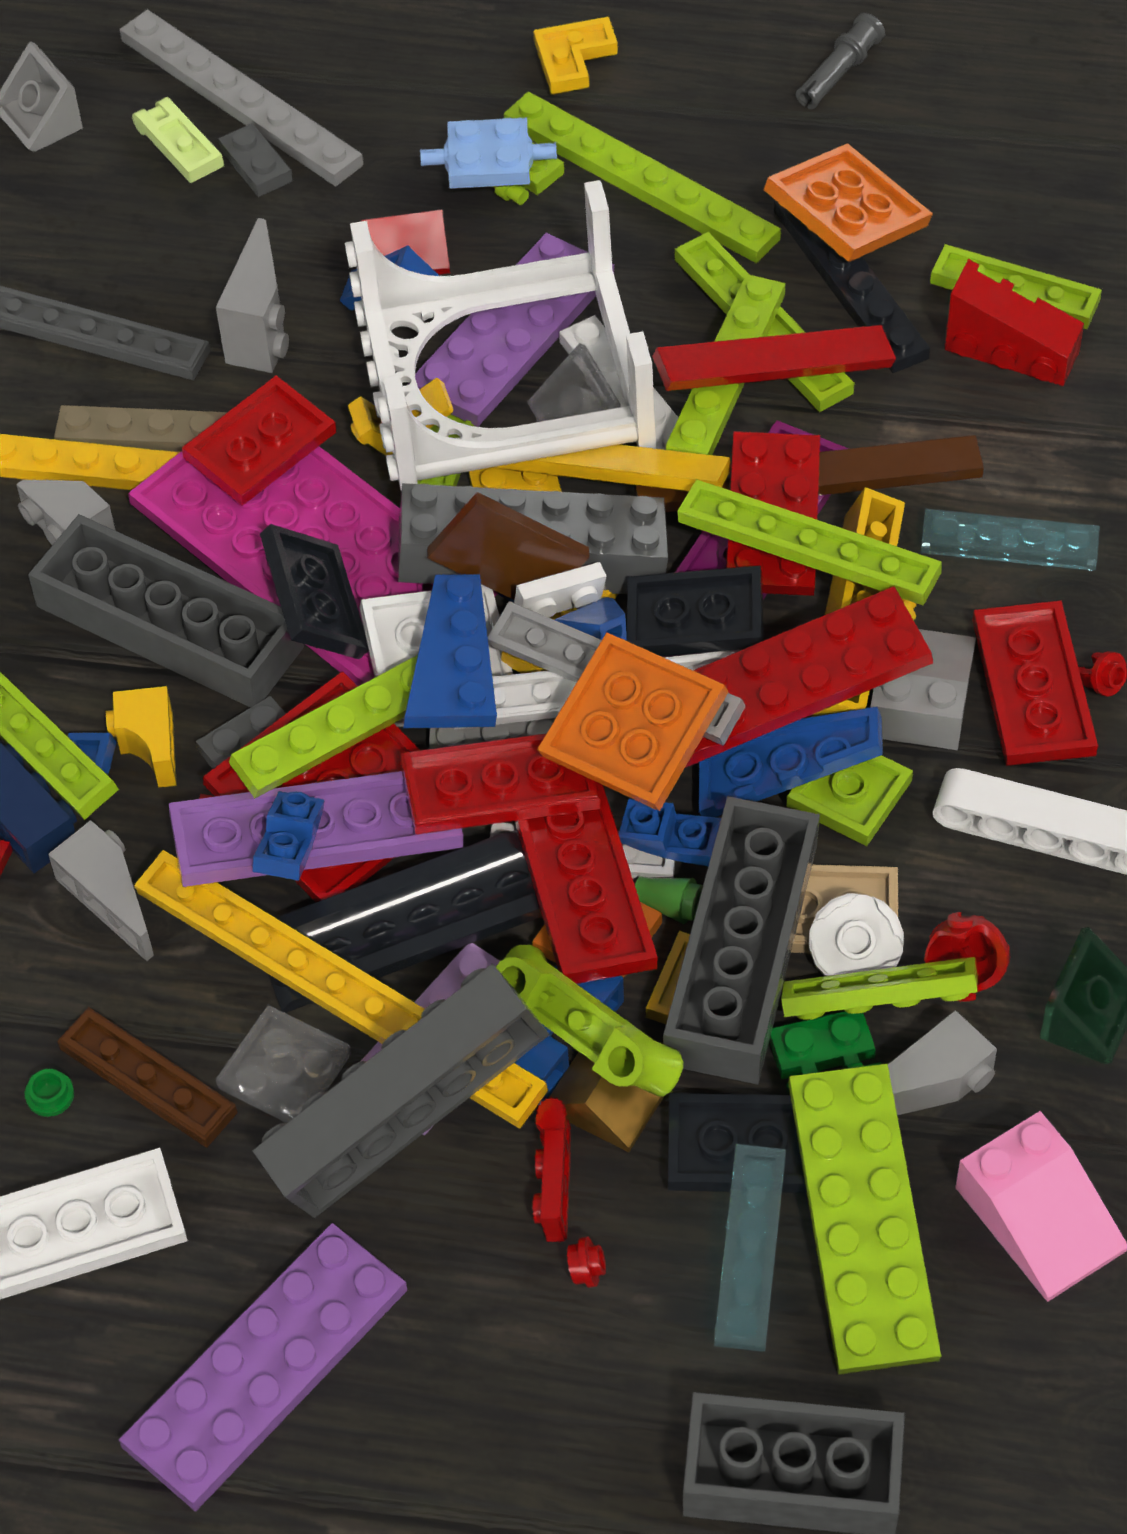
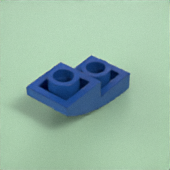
[252,791,324,881]
[619,799,721,866]

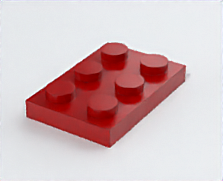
[182,375,336,506]

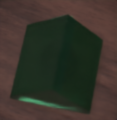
[1040,927,1127,1064]

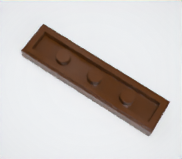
[57,1007,238,1148]

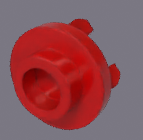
[1079,651,1127,697]

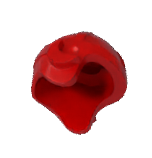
[924,912,1010,1002]

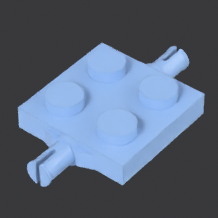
[420,118,557,188]

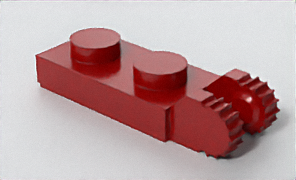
[533,1097,571,1242]

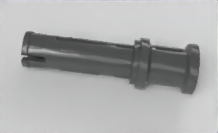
[796,13,885,109]

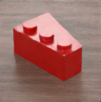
[945,259,1084,386]

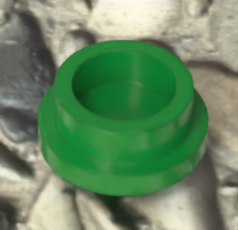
[25,1069,74,1117]

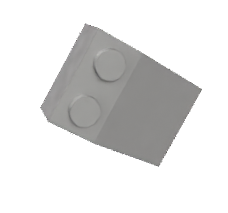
[216,218,289,373]
[870,629,976,750]

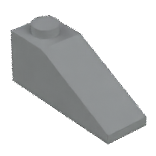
[48,820,154,961]
[888,1010,997,1115]

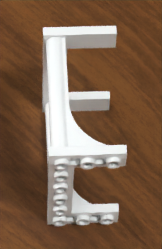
[345,180,656,490]

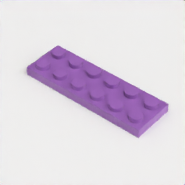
[408,233,614,427]
[169,771,463,887]
[119,1223,407,1512]

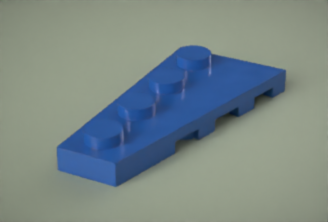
[403,574,497,728]
[699,707,883,817]

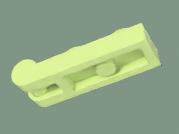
[132,97,224,184]

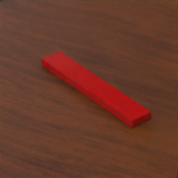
[652,325,896,391]

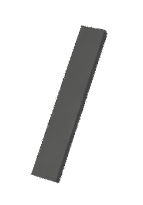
[0,286,210,381]

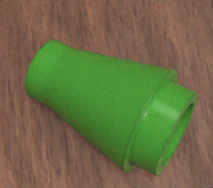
[635,876,703,924]

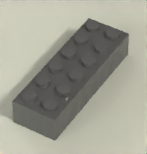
[398,483,668,594]
[28,514,304,708]
[663,796,820,1085]
[252,963,550,1218]

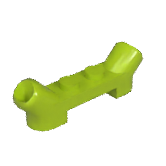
[496,945,684,1096]

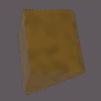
[548,1052,665,1152]

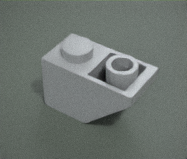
[16,480,115,545]

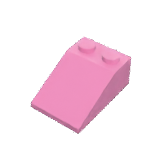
[956,1111,1127,1302]

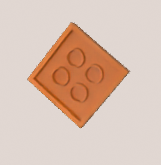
[764,143,933,262]
[537,632,728,811]

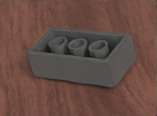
[683,1392,905,1534]

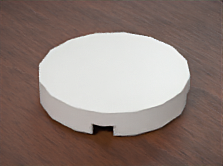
[809,893,904,976]

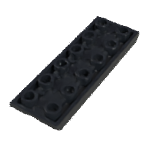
[269,832,543,1014]

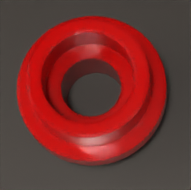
[567,1236,606,1288]

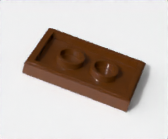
[427,492,589,600]

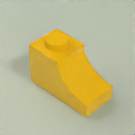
[106,686,177,788]

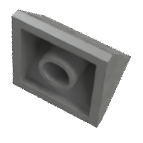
[0,42,83,152]

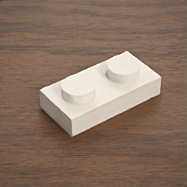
[514,562,606,618]

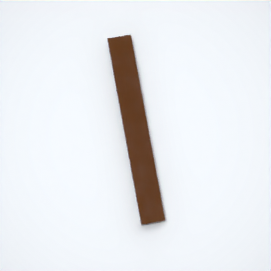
[635,435,984,512]

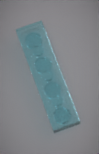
[921,509,1100,571]
[714,1144,786,1352]

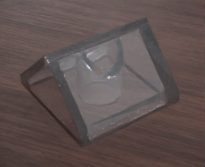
[527,343,620,422]

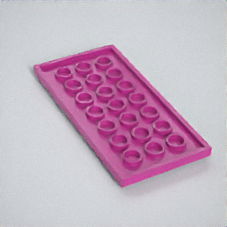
[128,446,498,686]

